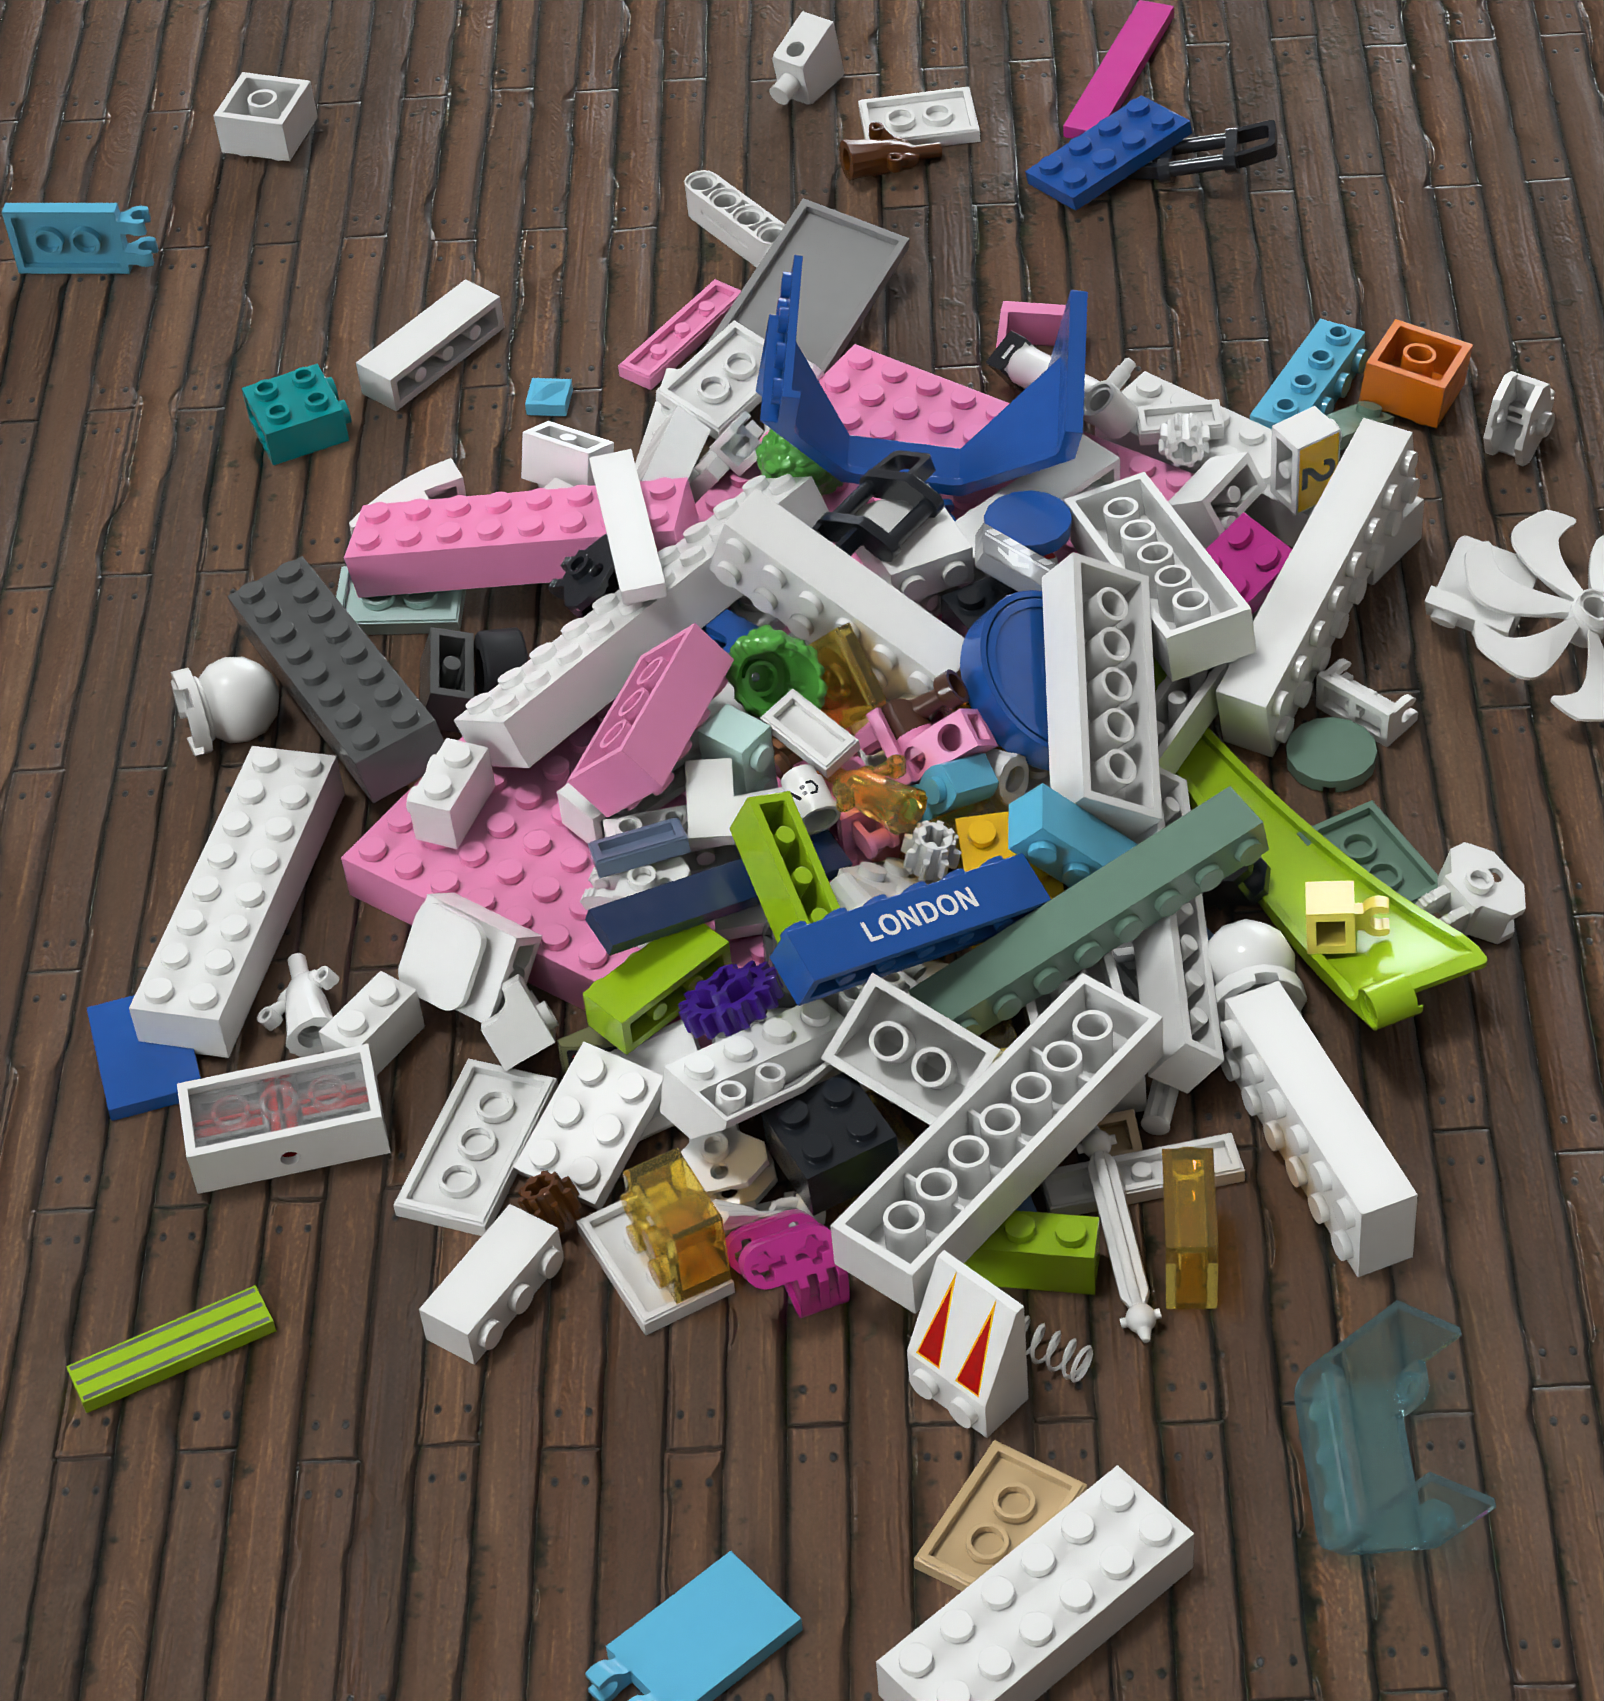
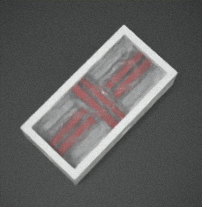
[177,1044,391,1194]

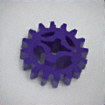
[678,961,785,1040]

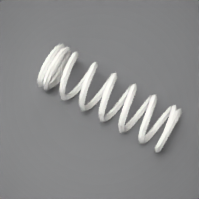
[1025,1315,1093,1383]

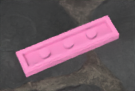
[618,279,741,390]

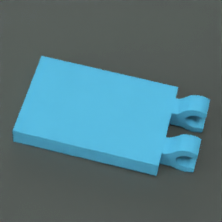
[2,203,159,274]
[585,1551,803,1701]

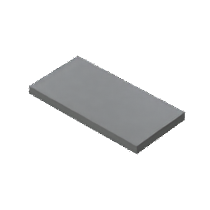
[705,198,909,373]

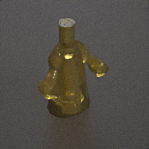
[816,754,928,835]

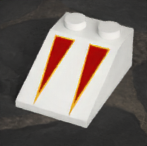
[907,1250,1028,1438]

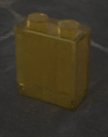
[1162,1147,1218,1309]

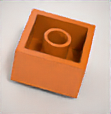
[1359,319,1473,428]

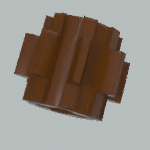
[518,1170,582,1233]

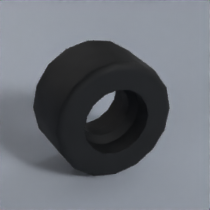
[474,627,529,695]

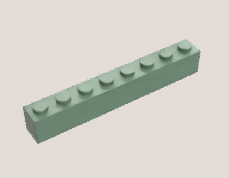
[908,786,1269,1036]

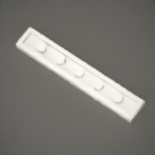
[589,449,668,605]

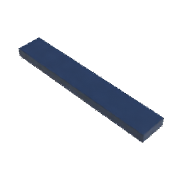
[585,830,853,956]

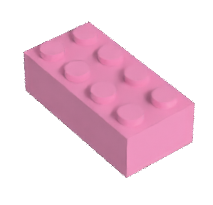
[567,623,734,818]

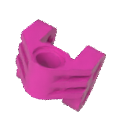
[722,1209,850,1318]

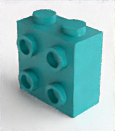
[241,363,352,466]

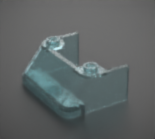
[1294,1300,1496,1556]

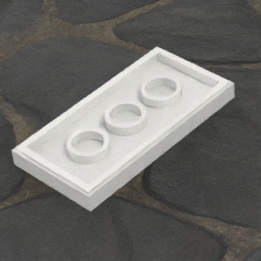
[393,1058,558,1236]

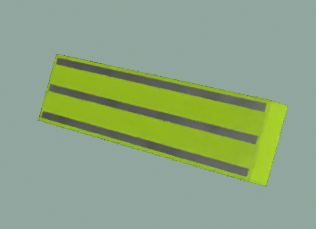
[66,1285,276,1413]

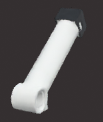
[985,330,1139,439]

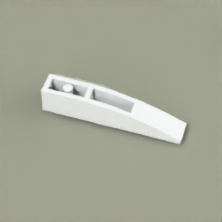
[660,971,918,1139]

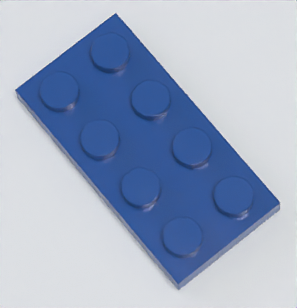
[1025,95,1193,211]

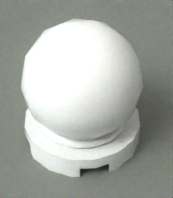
[171,657,279,757]
[1208,919,1307,1036]

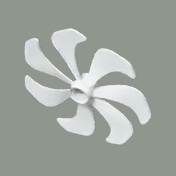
[1464,510,1604,722]

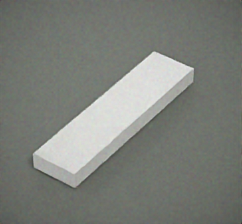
[1040,1133,1245,1215]

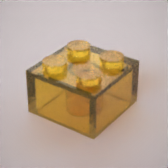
[620,1147,731,1304]

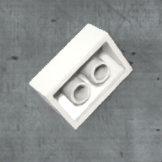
[821,973,1003,1125]

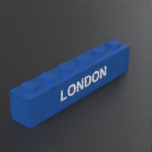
[770,853,1051,1006]

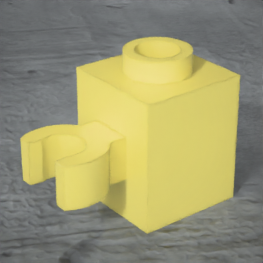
[1305,881,1390,954]

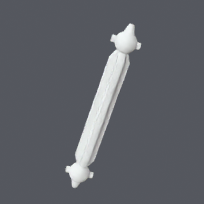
[1076,1126,1162,1343]

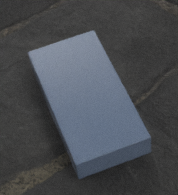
[588,817,691,879]

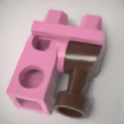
[855,669,998,793]

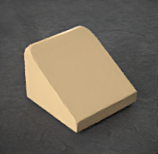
[1097,1109,1143,1156]

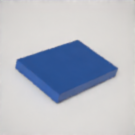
[86,995,201,1121]

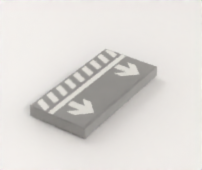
[975,523,1057,592]

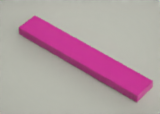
[1063,0,1174,139]

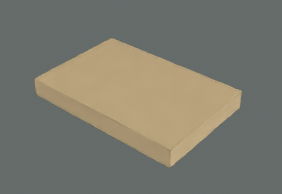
[914,1440,1087,1591]

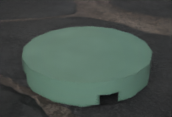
[1286,717,1377,792]

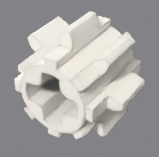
[1158,412,1210,468]
[901,820,961,882]

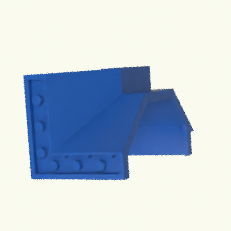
[755,255,1088,496]

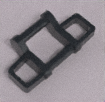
[1126,120,1278,184]
[812,450,945,562]

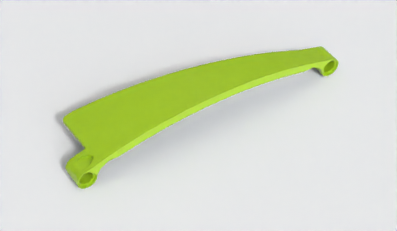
[1153,656,1487,1030]

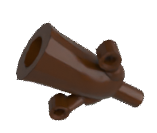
[839,122,942,181]

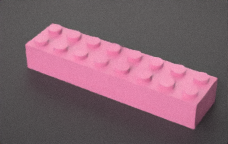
[344,477,699,598]

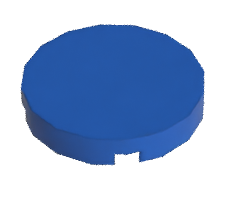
[984,490,1072,556]

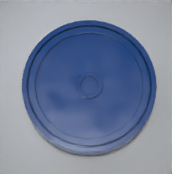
[960,590,1050,771]

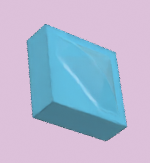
[525,378,573,416]

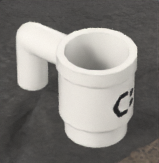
[781,764,841,836]

